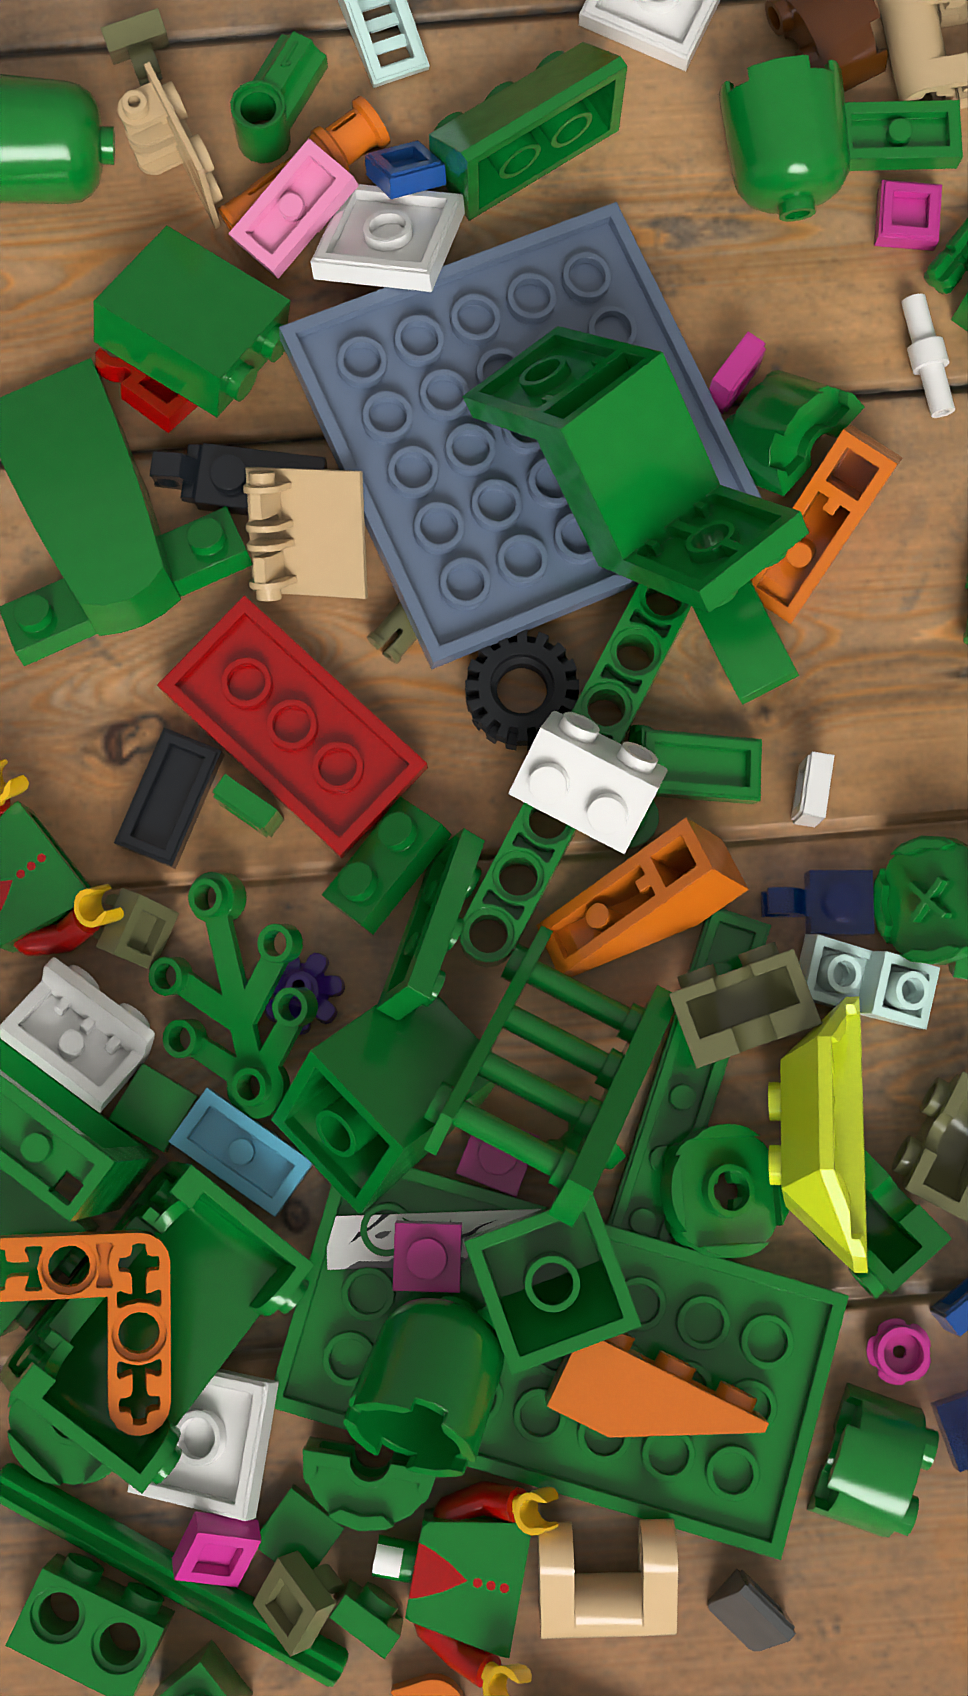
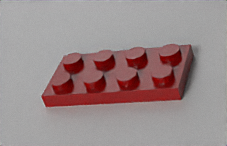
[157,595,428,859]

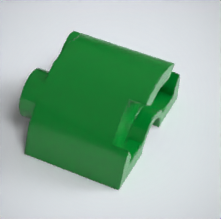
[725,370,865,496]
[811,1149,952,1299]
[807,1383,939,1538]
[303,1436,436,1531]

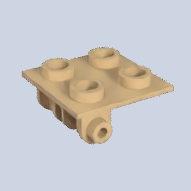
[117,62,223,229]
[243,467,368,601]

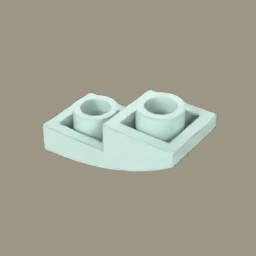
[799,934,940,1030]

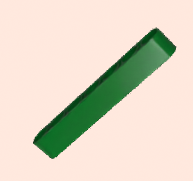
[460,583,691,967]

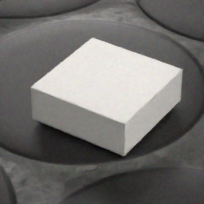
[791,751,835,828]

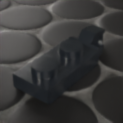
[150,443,327,516]

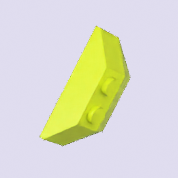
[768,996,868,1273]

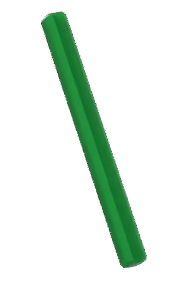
[0,1463,349,1687]

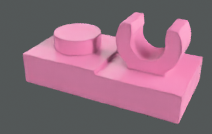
[228,138,359,279]

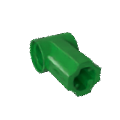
[230,31,328,164]

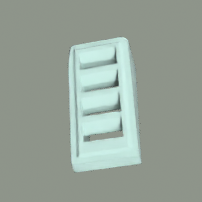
[338,0,430,88]

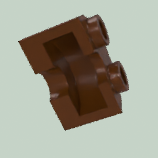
[765,0,888,92]

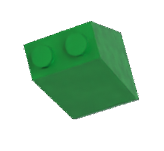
[271,996,495,1215]

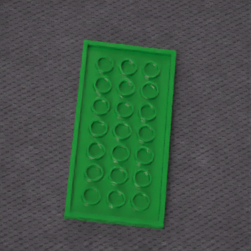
[274,1167,849,1560]

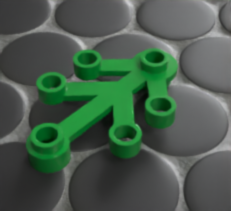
[148,872,318,1119]

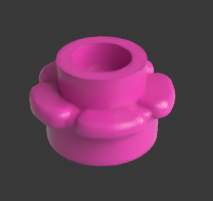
[866,1318,931,1385]

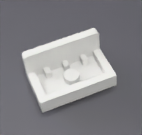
[508,711,668,854]
[0,957,155,1113]

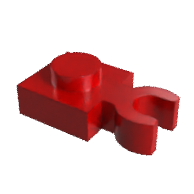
[95,348,198,433]

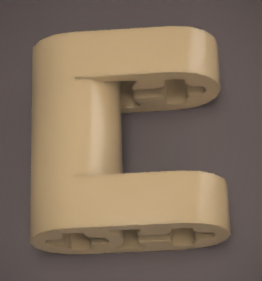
[877,0,968,109]
[538,1519,678,1639]

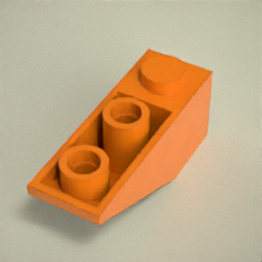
[545,1333,769,1438]

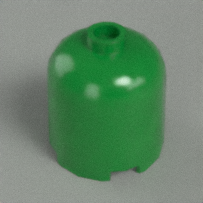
[719,55,850,222]
[0,74,115,204]
[343,1296,504,1477]

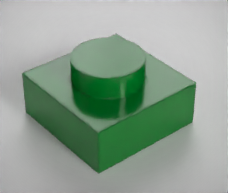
[329,1578,404,1659]

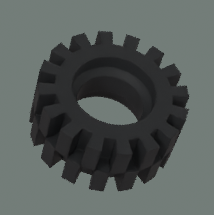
[465,629,579,751]

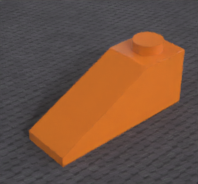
[751,424,903,624]
[536,817,749,977]

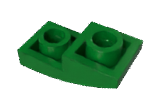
[692,580,799,705]

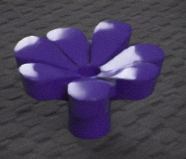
[265,953,345,1035]

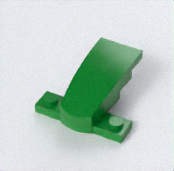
[0,358,253,666]

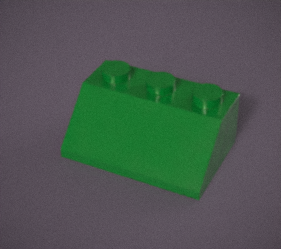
[429,42,628,221]

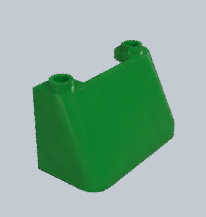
[0,1161,314,1494]

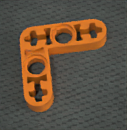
[0,1230,171,1436]

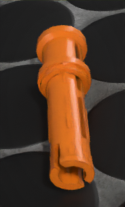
[217,96,391,231]

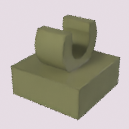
[100,8,169,87]
[93,888,179,970]
[253,1550,344,1657]

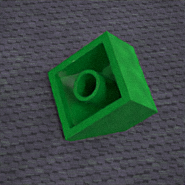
[464,1194,642,1375]

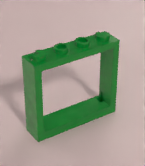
[0,1038,159,1222]

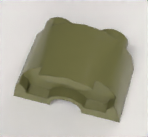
[669,942,822,1069]
[892,1071,968,1222]

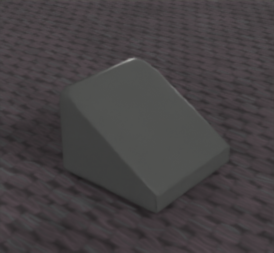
[707,1569,796,1651]

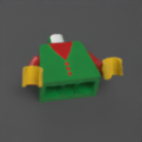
[0,759,124,957]
[372,1481,559,1696]

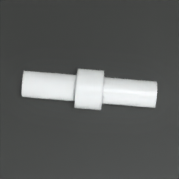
[901,293,955,418]

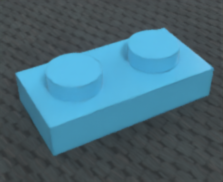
[169,1088,313,1217]

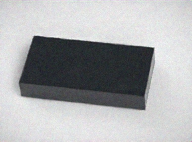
[114,728,225,869]

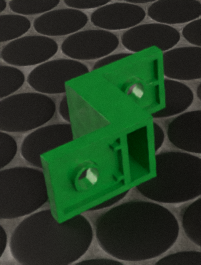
[462,326,809,613]

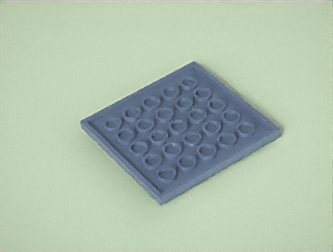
[279,202,762,670]

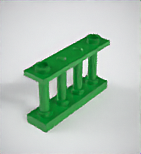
[424,925,675,1227]

